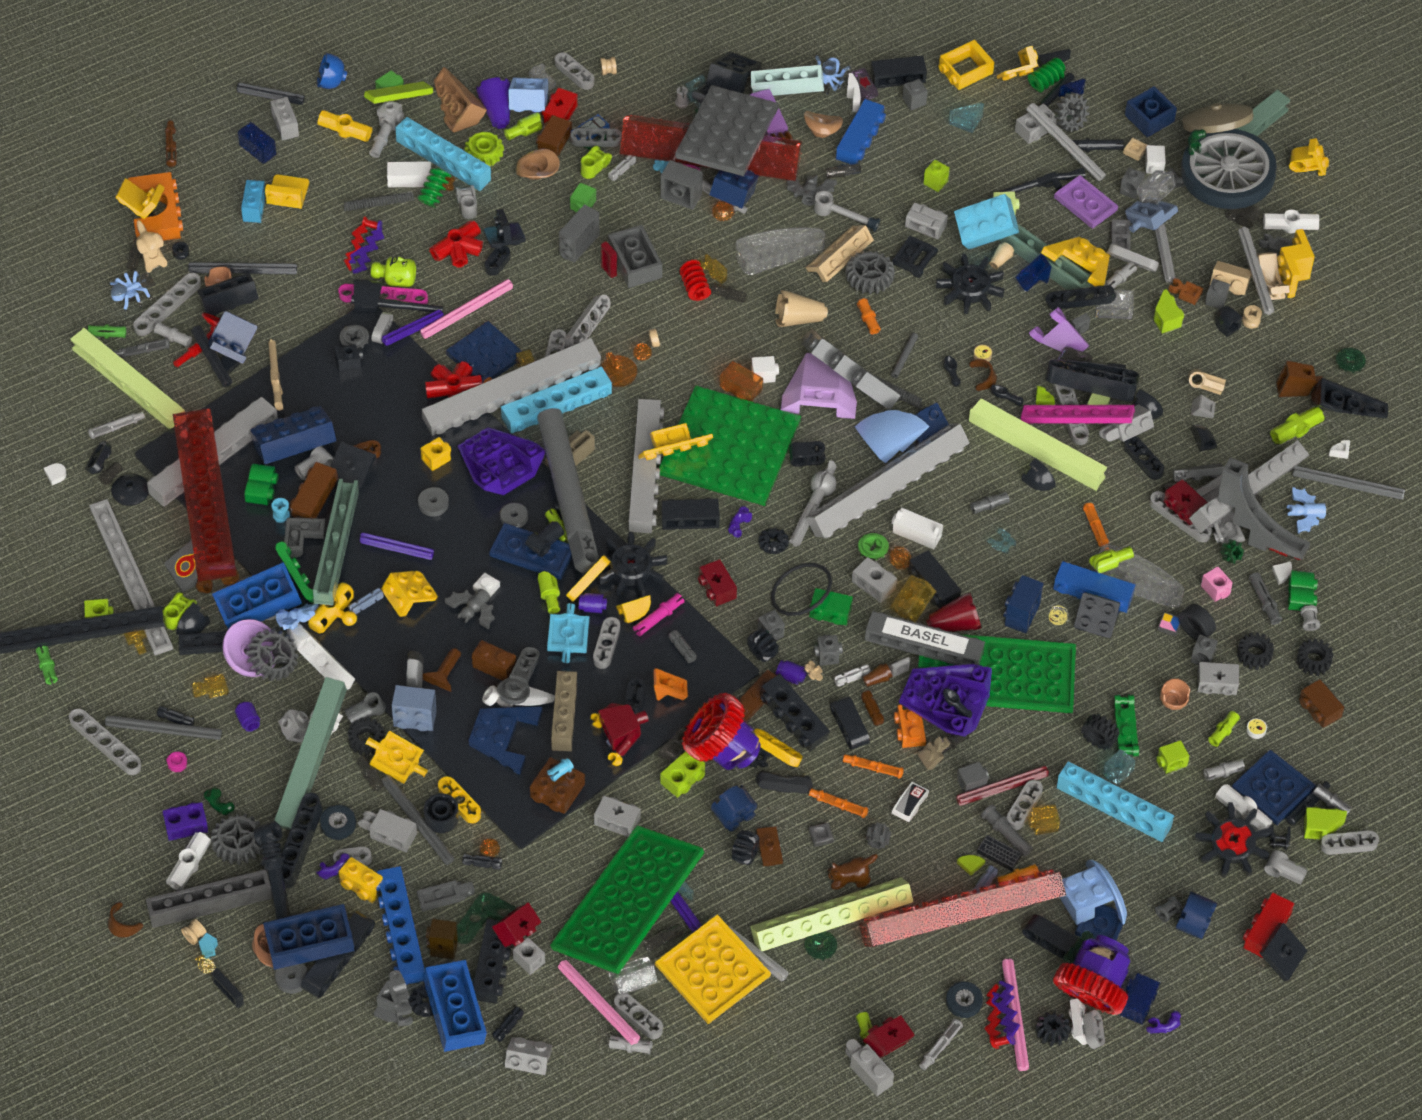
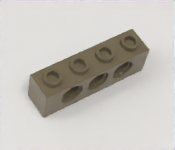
[551,671,577,752]

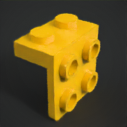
[997,46,1038,81]
[265,174,309,209]
[381,571,438,617]

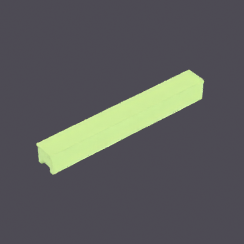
[70,328,186,429]
[969,399,1107,491]

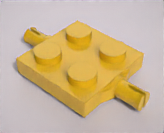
[365,731,428,784]

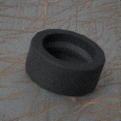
[1179,604,1216,641]

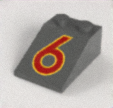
[164,528,234,592]

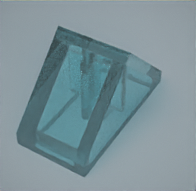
[949,102,984,133]

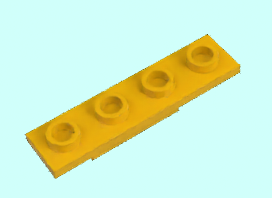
[638,423,713,460]

